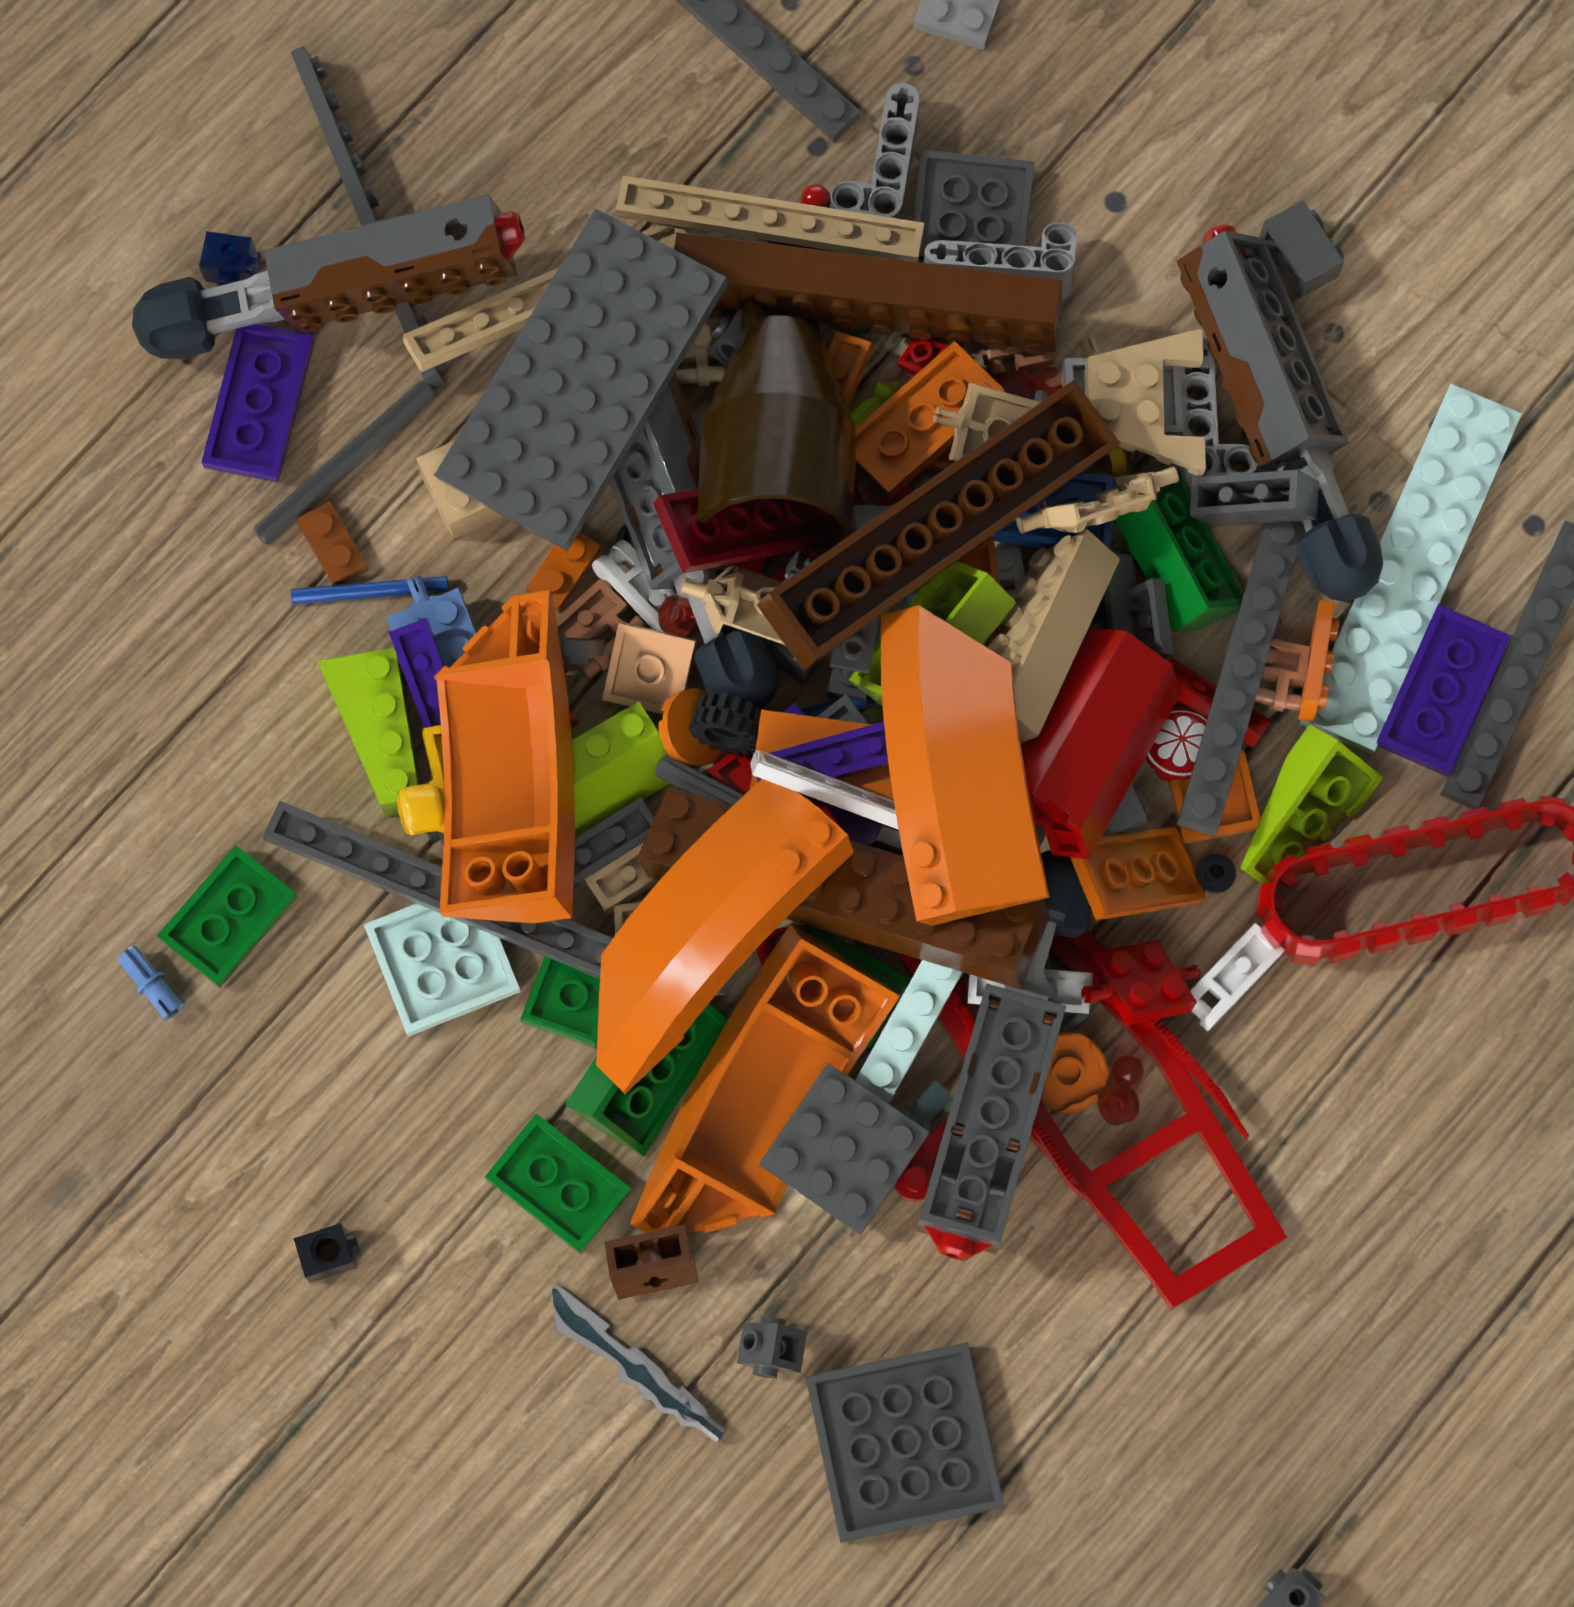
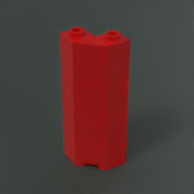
[1021,628,1181,859]

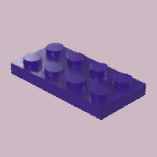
[201,324,315,482]
[1376,604,1511,777]

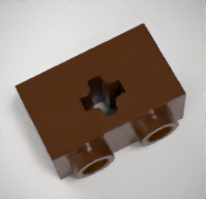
[604,1224,699,1300]

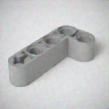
[830,83,919,219]
[924,222,1077,299]
[1180,338,1258,489]

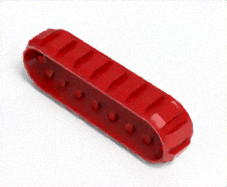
[1254,795,1574,966]

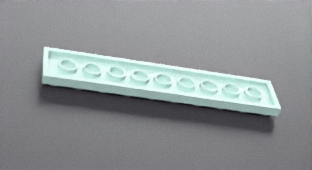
[1300,383,1522,755]

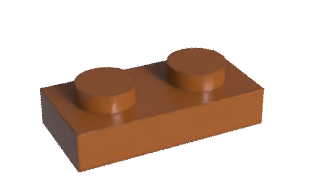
[296,501,368,585]

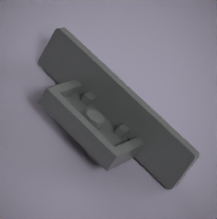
[1104,552,1174,659]

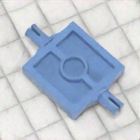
[386,575,477,668]

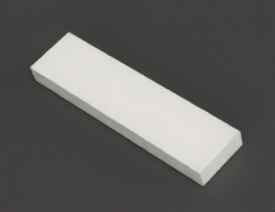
[750,750,899,830]

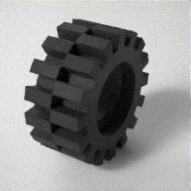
[689,692,761,756]

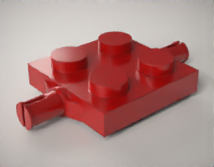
[1081,940,1201,1026]

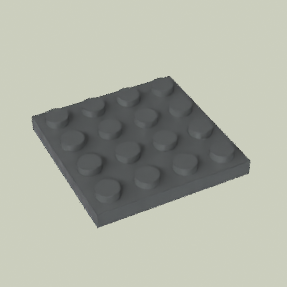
[806,1342,1004,1543]

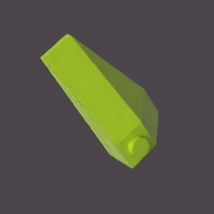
[1240,724,1384,884]

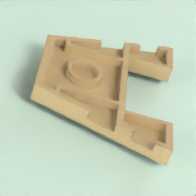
[1085,329,1206,476]

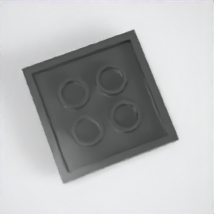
[913,150,1035,260]
[759,1063,931,1235]

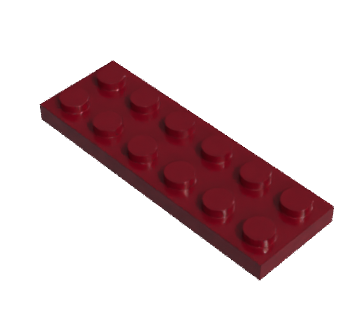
[653,483,865,574]

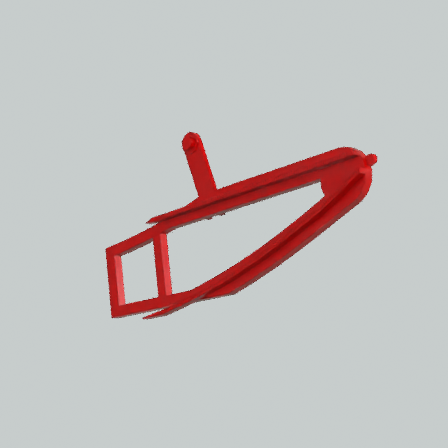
[810,799,1287,1311]

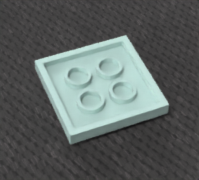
[364,903,521,1037]

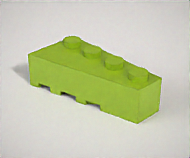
[317,647,420,817]

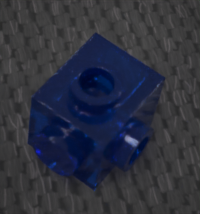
[199,231,261,286]

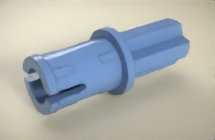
[118,946,185,1021]

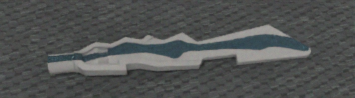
[552,1285,727,1443]

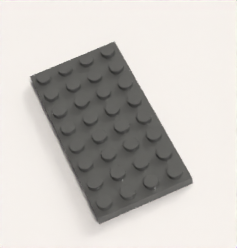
[434,208,729,552]

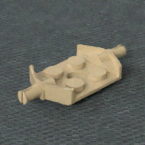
[1016,466,1179,534]
[680,565,797,661]

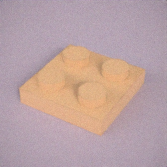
[602,622,697,714]

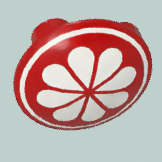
[1145,708,1207,782]

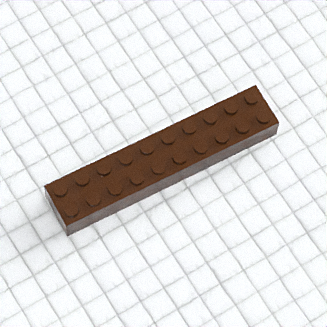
[674,232,1062,354]
[757,380,1121,670]
[638,787,1050,990]

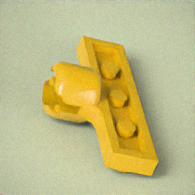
[397,725,444,835]

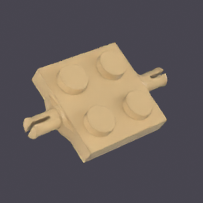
[933,383,1041,461]

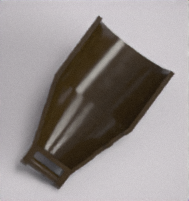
[697,300,856,550]

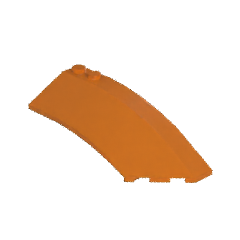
[434,590,575,923]
[881,605,1050,926]
[596,779,854,1094]
[630,923,900,1234]

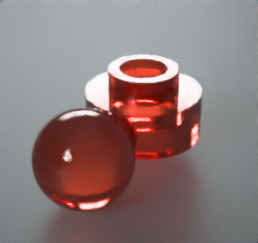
[658,595,698,637]
[1098,1055,1144,1126]

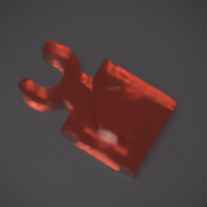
[993,366,1063,400]

